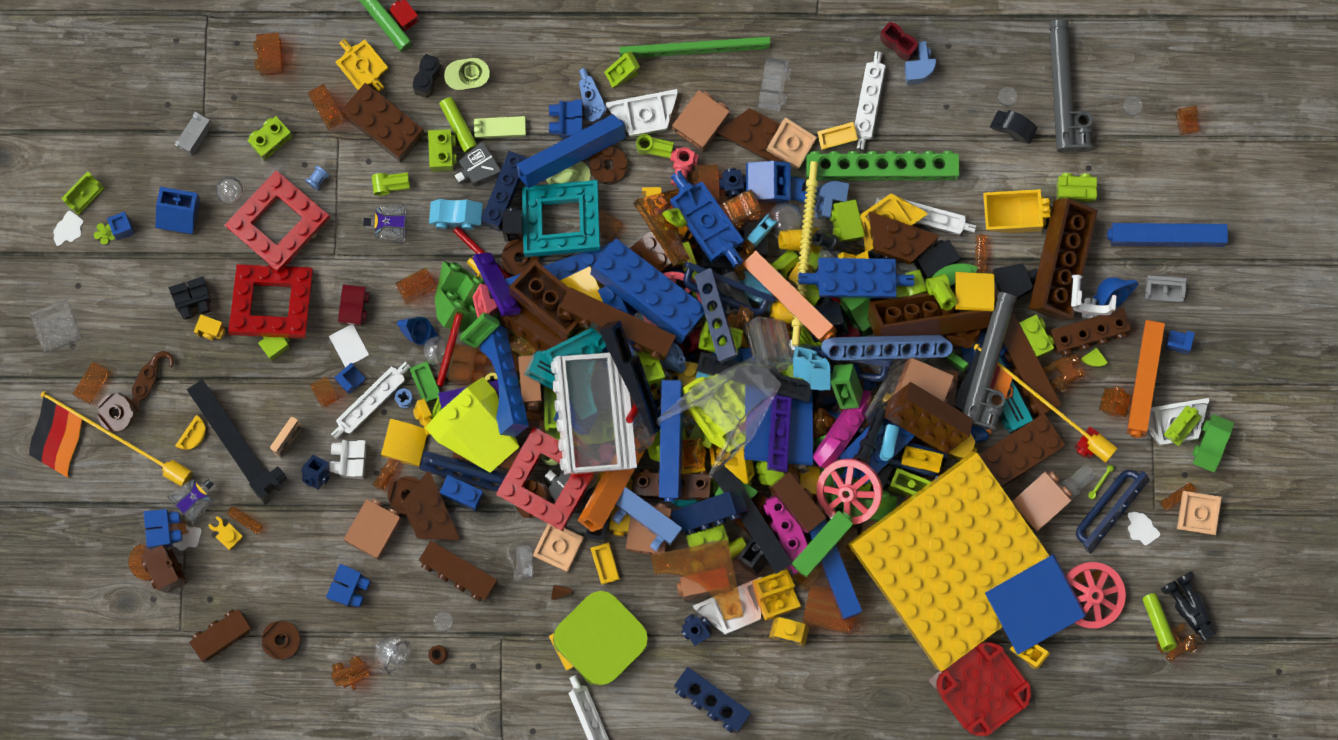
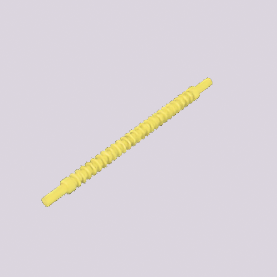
[792,161,818,347]

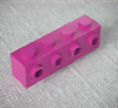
[763,496,808,574]

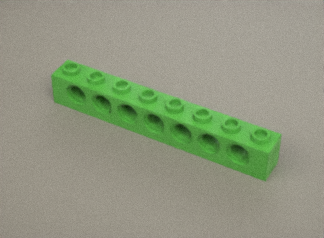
[806,151,959,181]

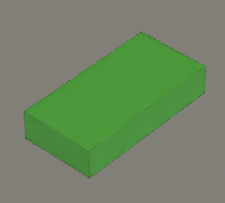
[460,312,500,348]
[409,361,440,403]

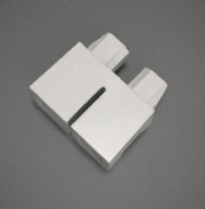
[329,440,367,480]

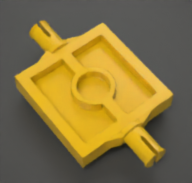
[335,39,389,92]

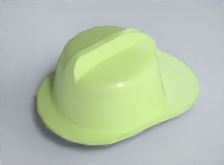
[444,58,490,90]
[546,161,591,184]

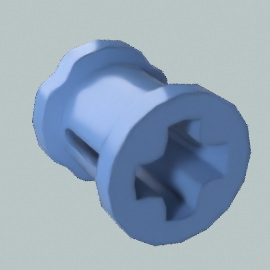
[305,165,330,191]
[395,388,414,409]

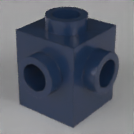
[719,168,746,197]
[301,455,330,490]
[682,613,712,646]

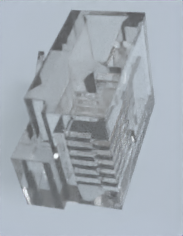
[505,546,533,581]

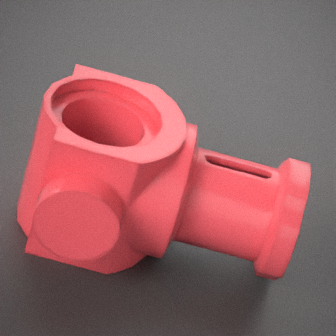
[670,147,698,186]

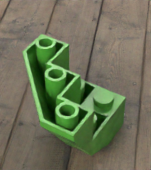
[435,261,499,332]

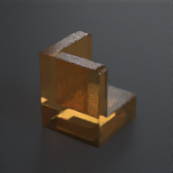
[1175,105,1199,135]
[310,377,339,408]
[683,438,707,470]

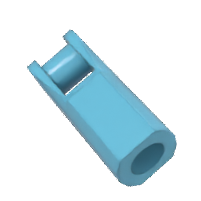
[746,214,777,248]
[879,424,899,461]

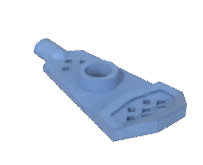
[579,68,607,122]

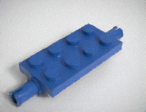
[670,171,744,268]
[798,258,914,298]
[834,419,915,488]

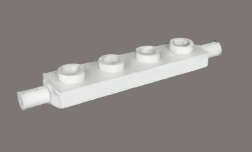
[855,51,886,151]
[876,198,976,236]
[331,362,411,440]
[569,675,609,740]

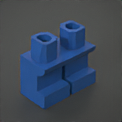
[549,99,583,139]
[144,509,183,550]
[326,564,371,607]

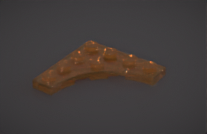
[633,188,690,266]
[651,540,744,621]

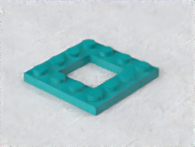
[522,180,601,257]

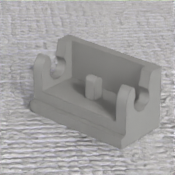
[174,112,212,156]
[1144,275,1186,303]

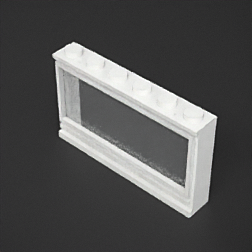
[551,353,637,475]

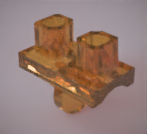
[331,656,369,690]

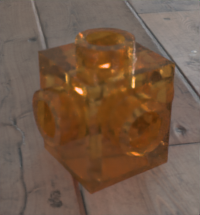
[1099,386,1131,417]
[813,408,835,438]

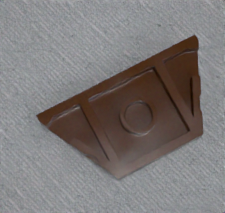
[716,108,782,162]
[867,211,939,265]
[401,471,460,540]

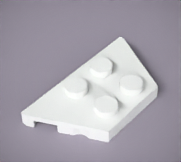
[606,89,678,137]
[1148,398,1209,446]
[693,577,762,635]

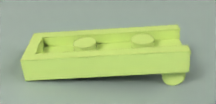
[474,116,526,139]

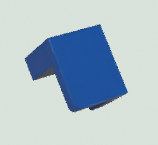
[107,211,135,240]
[1165,330,1195,355]
[334,362,365,394]

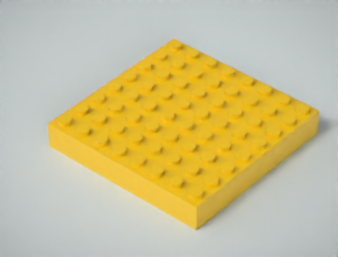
[848,452,1049,672]

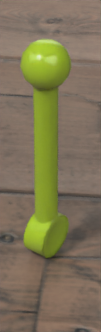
[1088,465,1114,499]

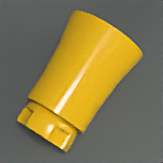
[778,227,821,254]

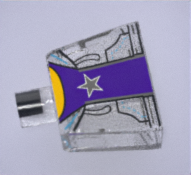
[363,204,407,244]
[167,478,216,526]

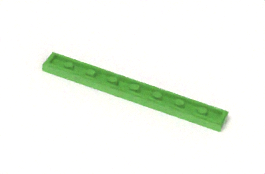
[619,37,770,58]

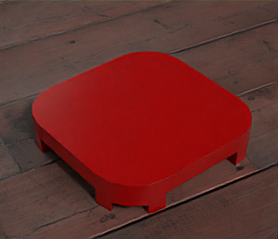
[936,642,1031,736]

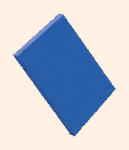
[744,386,813,466]
[985,554,1086,655]

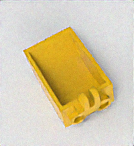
[983,189,1051,233]

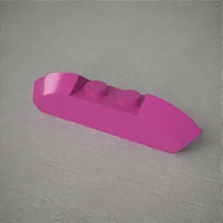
[813,390,873,469]

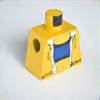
[769,617,809,647]

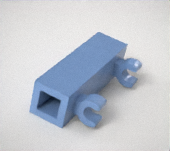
[612,487,682,552]

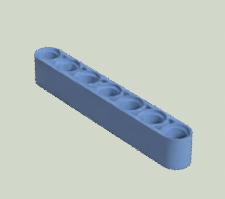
[821,335,953,360]

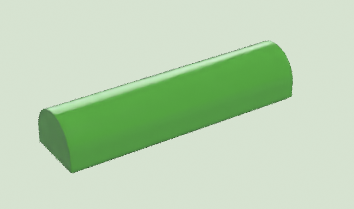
[359,0,413,52]

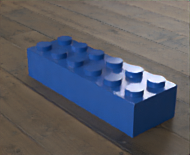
[590,239,705,344]

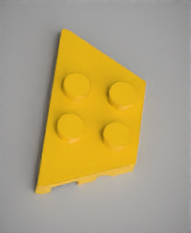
[860,193,928,252]

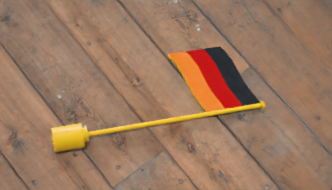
[955,344,1118,463]
[29,391,193,488]

